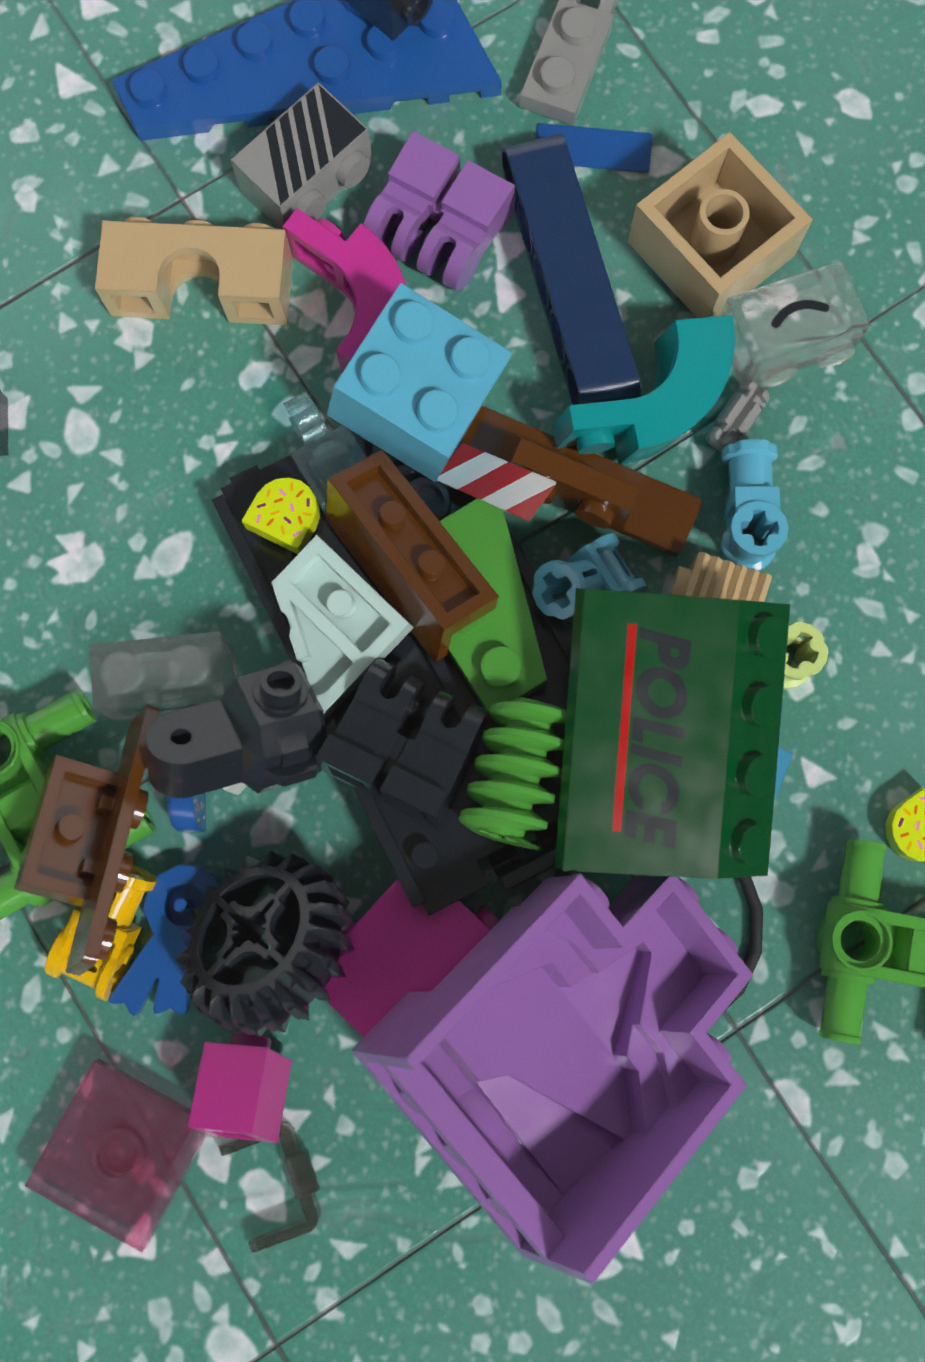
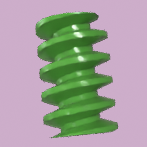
[459,698,567,850]

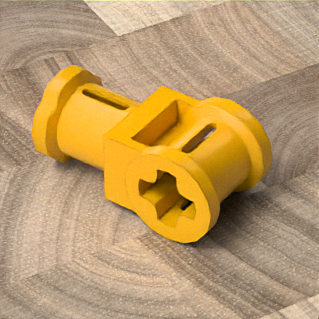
[44,864,157,1001]

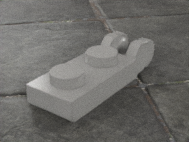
[519,0,619,125]

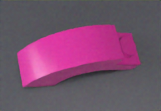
[282,208,406,374]

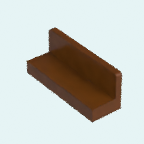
[326,450,499,662]

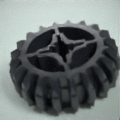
[176,850,356,1037]

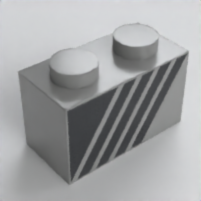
[231,82,373,229]

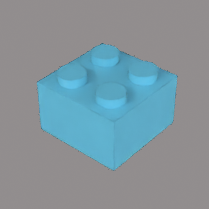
[327,283,513,482]

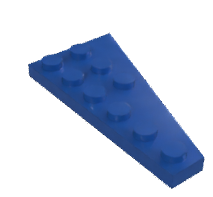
[112,0,502,141]

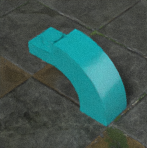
[552,315,735,465]

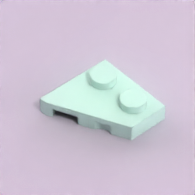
[271,535,414,719]

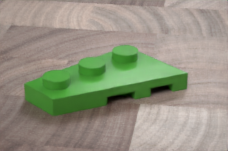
[440,499,547,719]

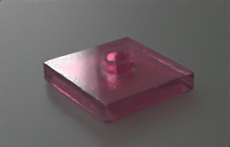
[24,1059,207,1252]

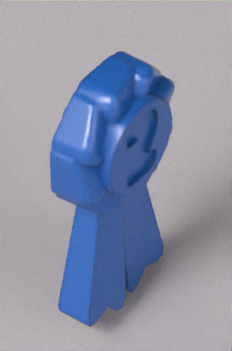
[109,864,220,1016]

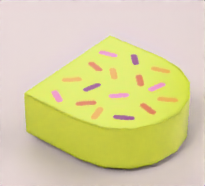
[242,477,320,554]
[885,786,925,862]

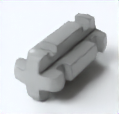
[705,380,770,453]

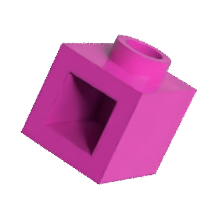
[188,1033,292,1143]

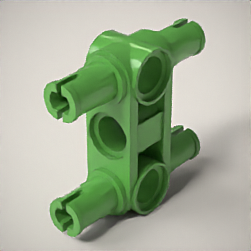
[0,688,156,920]
[815,839,925,1045]

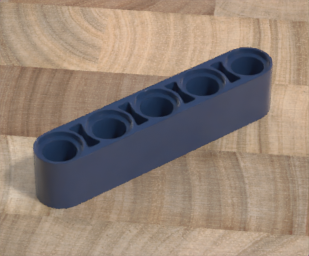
[501,134,641,405]

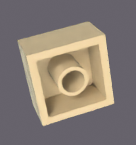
[628,132,813,318]

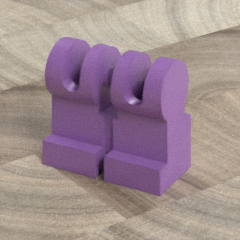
[364,131,515,292]

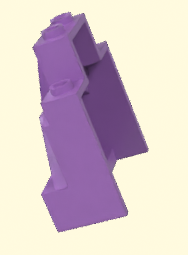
[351,874,753,1285]

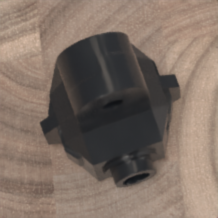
[145,662,327,798]

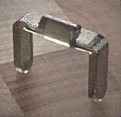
[218,1121,321,1253]

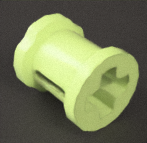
[783,622,829,690]

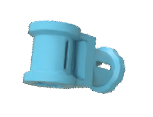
[720,439,789,572]
[532,533,647,619]

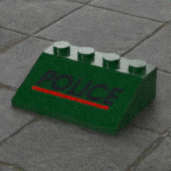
[555,588,790,879]

